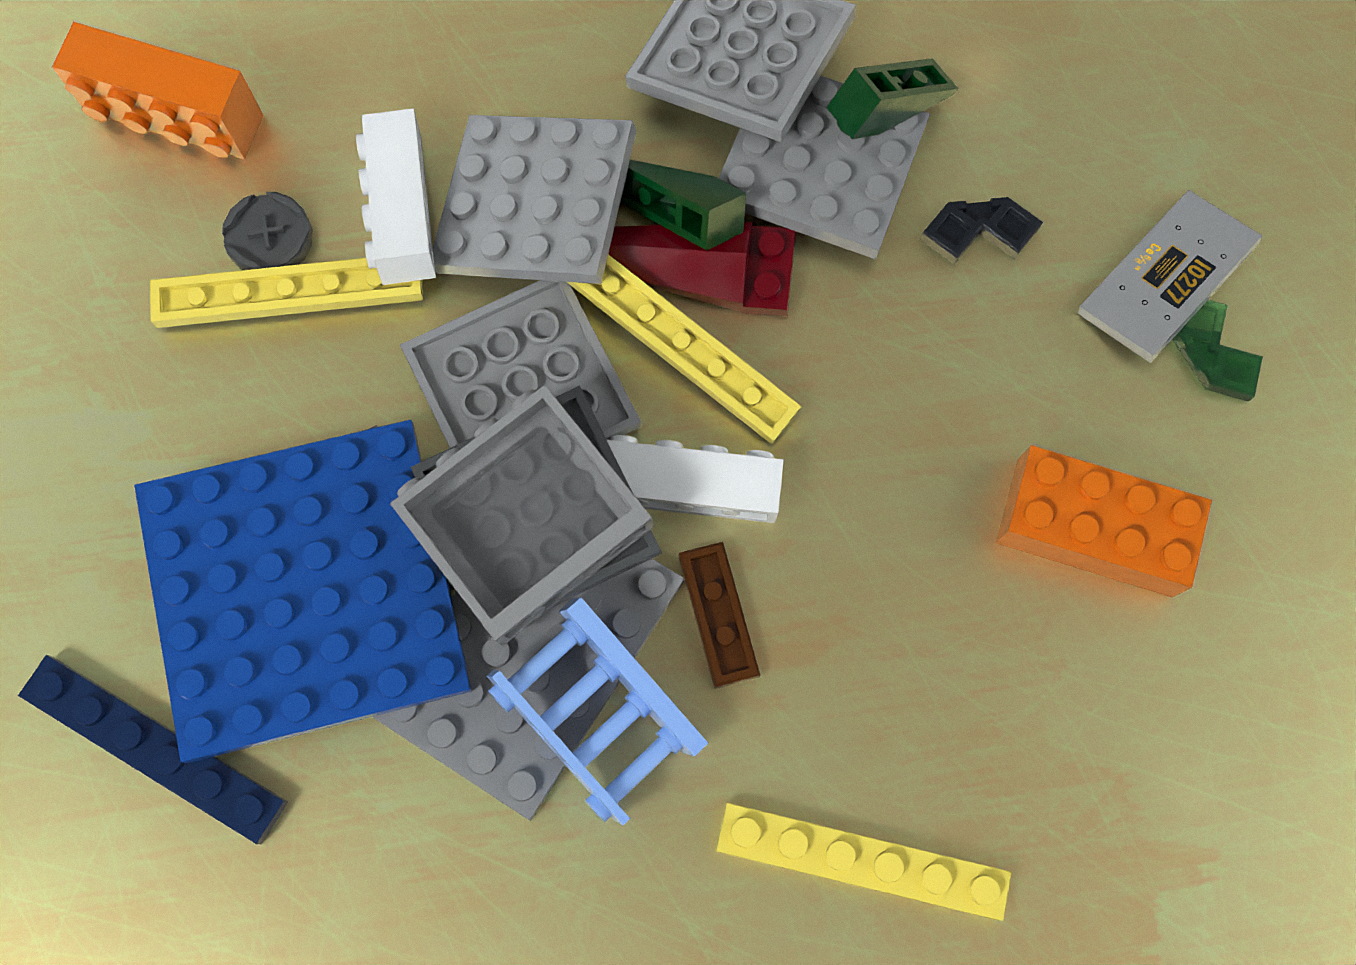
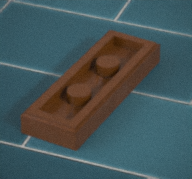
[678,542,760,689]

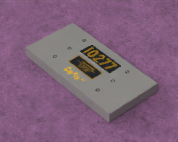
[1078,190,1262,363]

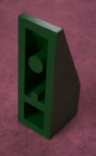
[826,58,959,139]
[620,160,746,251]

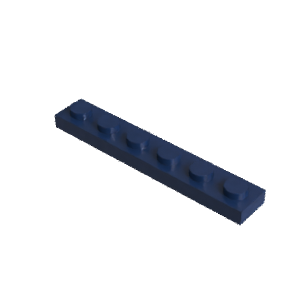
[18,655,288,844]

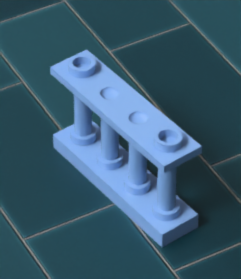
[487,597,708,825]

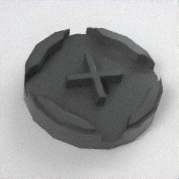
[222,192,313,270]

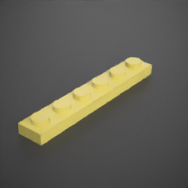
[567,254,801,444]
[150,258,424,328]
[716,803,1012,921]

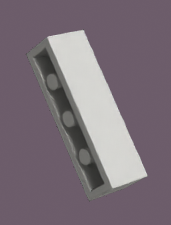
[356,108,436,285]
[607,435,784,523]

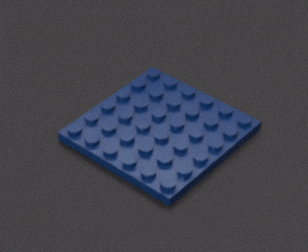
[134,420,472,763]

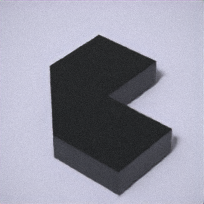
[920,197,1043,264]

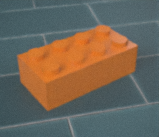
[52,21,264,159]
[996,445,1212,598]

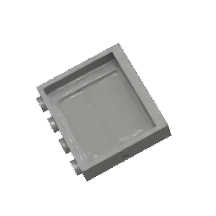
[390,385,655,646]

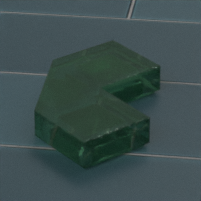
[1172,300,1263,402]

